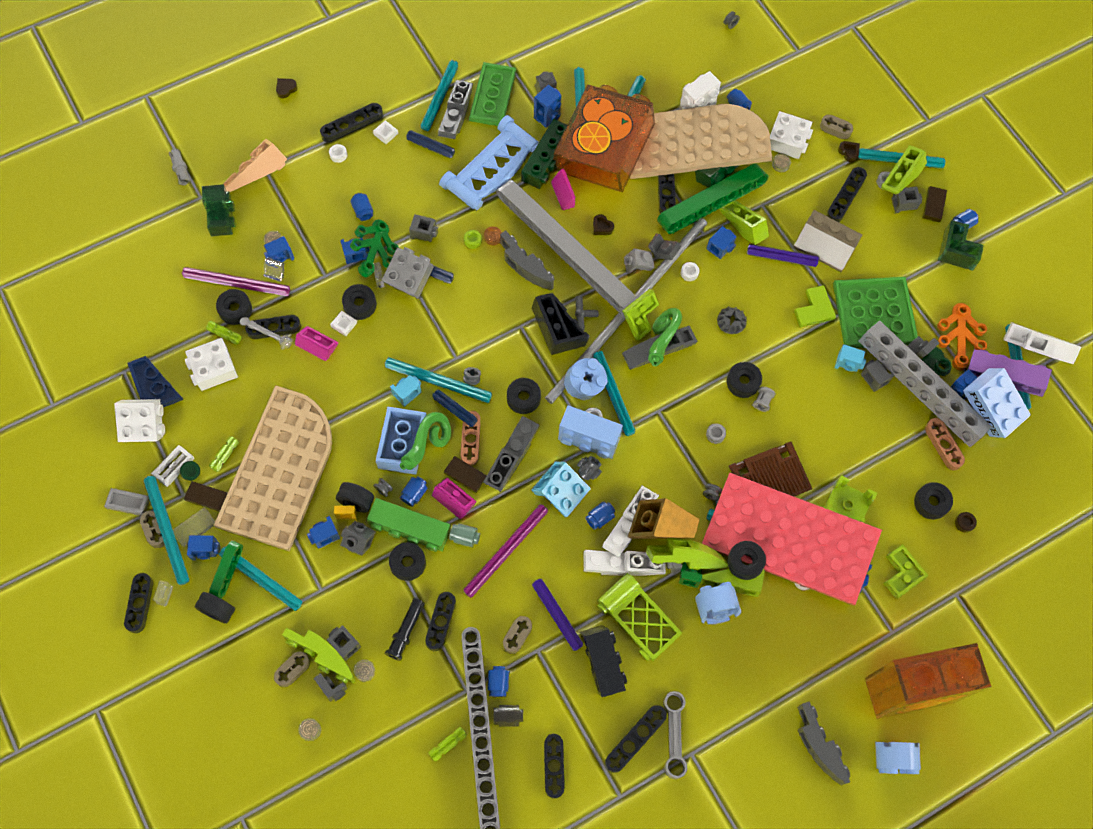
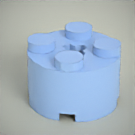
[564,358,608,400]
[695,582,741,624]
[875,742,921,774]

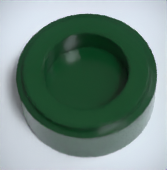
[179,461,200,481]

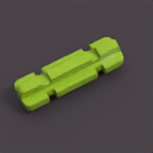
[206,321,242,345]
[209,436,239,472]
[429,727,467,761]

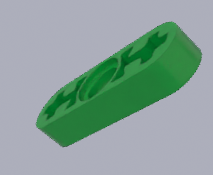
[209,540,243,598]

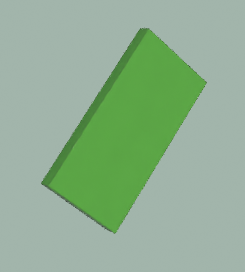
[469,62,516,126]

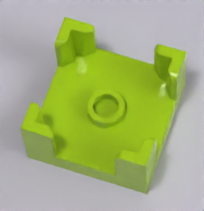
[824,475,877,523]

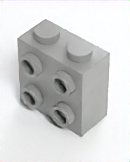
[381,247,434,299]

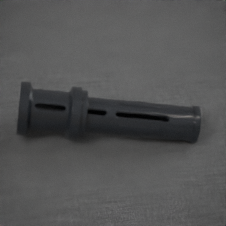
[384,598,425,661]

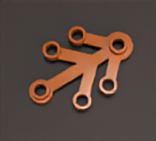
[937,303,987,371]

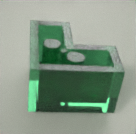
[202,184,236,237]
[938,220,984,271]

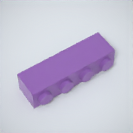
[968,349,1052,397]

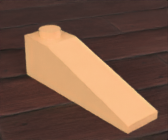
[218,139,287,195]

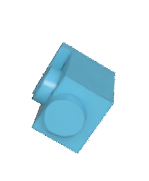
[834,344,866,372]
[390,375,422,407]

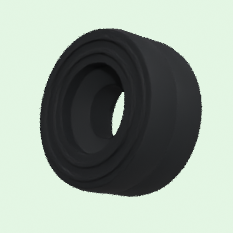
[342,284,377,320]
[216,289,252,325]
[727,362,762,398]
[507,378,541,414]
[336,482,374,513]
[914,482,953,520]
[727,541,766,580]
[389,542,426,581]
[194,592,235,624]

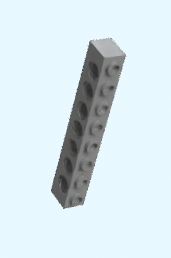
[859,320,992,447]

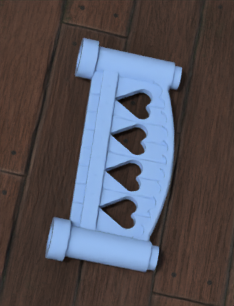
[439,115,539,210]

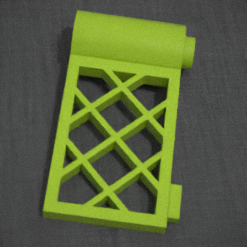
[597,573,682,661]

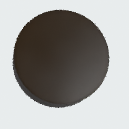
[955,512,977,533]

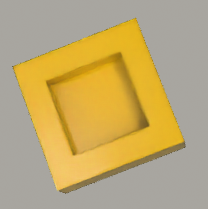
[334,506,357,519]

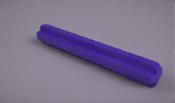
[747,244,819,267]
[532,579,583,651]

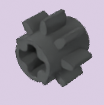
[577,456,602,480]

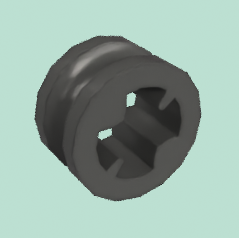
[723,11,740,29]
[463,367,481,385]
[373,478,393,497]
[703,484,722,501]

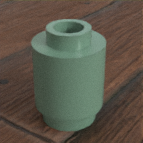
[449,523,480,547]

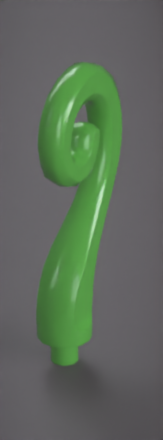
[648,308,682,366]
[400,412,451,470]

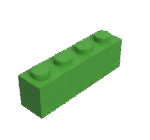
[367,498,451,552]

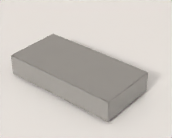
[104,488,150,516]

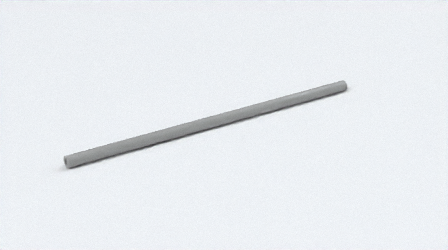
[545,218,707,404]

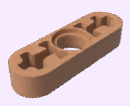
[461,411,481,466]
[925,418,965,470]

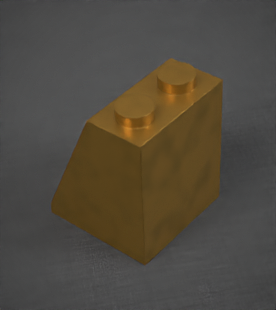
[628,498,700,539]

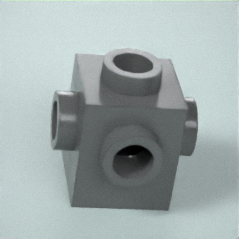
[341,521,376,556]

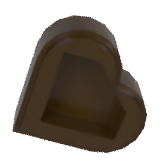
[276,78,297,99]
[838,141,860,162]
[593,214,614,235]

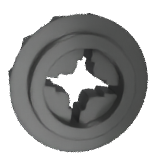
[717,306,747,334]

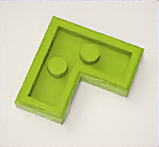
[794,285,836,328]
[622,289,659,341]
[884,544,928,600]

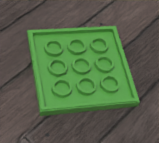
[833,277,918,348]

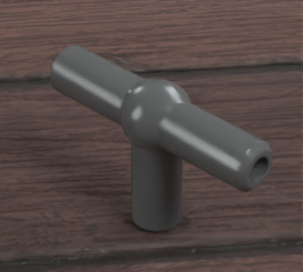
[575,296,599,331]

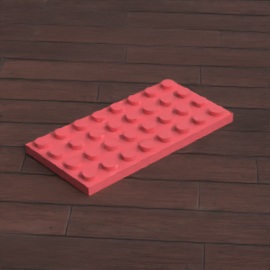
[702,473,882,606]

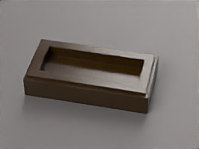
[923,186,947,222]
[444,456,487,493]
[184,481,228,512]

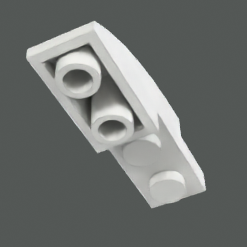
[1003,322,1081,364]
[602,486,659,557]
[584,550,666,576]

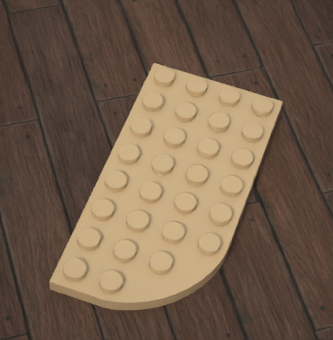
[628,104,772,179]
[214,386,332,551]

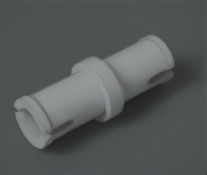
[169,149,190,185]

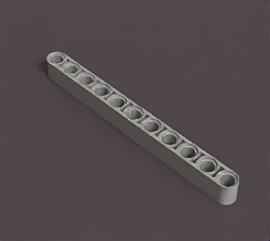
[496,180,638,318]
[462,627,500,829]

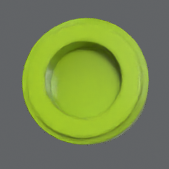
[464,230,482,249]

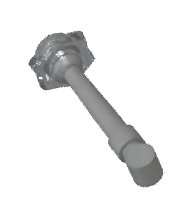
[240,317,293,350]

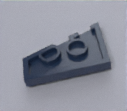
[127,356,183,408]

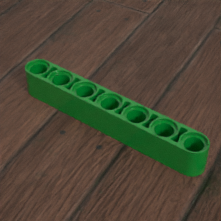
[657,164,769,234]

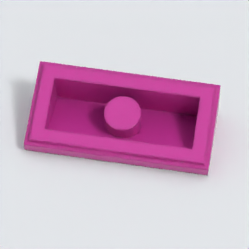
[551,169,576,210]
[295,326,338,361]
[432,478,477,519]

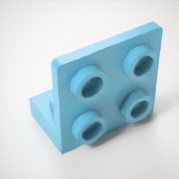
[531,461,590,517]

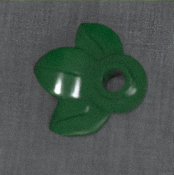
[921,347,952,376]

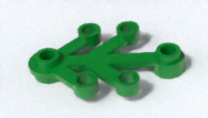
[350,219,399,278]

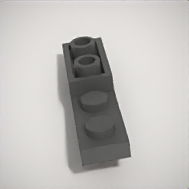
[438,80,473,139]
[500,231,555,290]
[622,325,698,370]
[483,416,540,492]
[797,701,850,785]

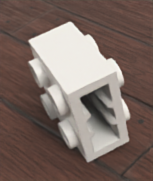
[679,71,721,110]
[770,111,813,159]
[185,338,238,391]
[115,399,165,442]

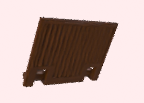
[729,441,812,497]

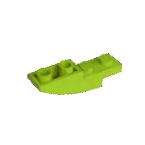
[646,538,728,570]
[282,628,355,684]

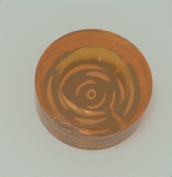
[484,227,502,245]

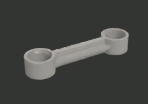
[663,691,687,779]

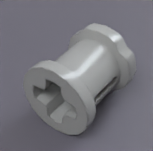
[753,387,775,412]

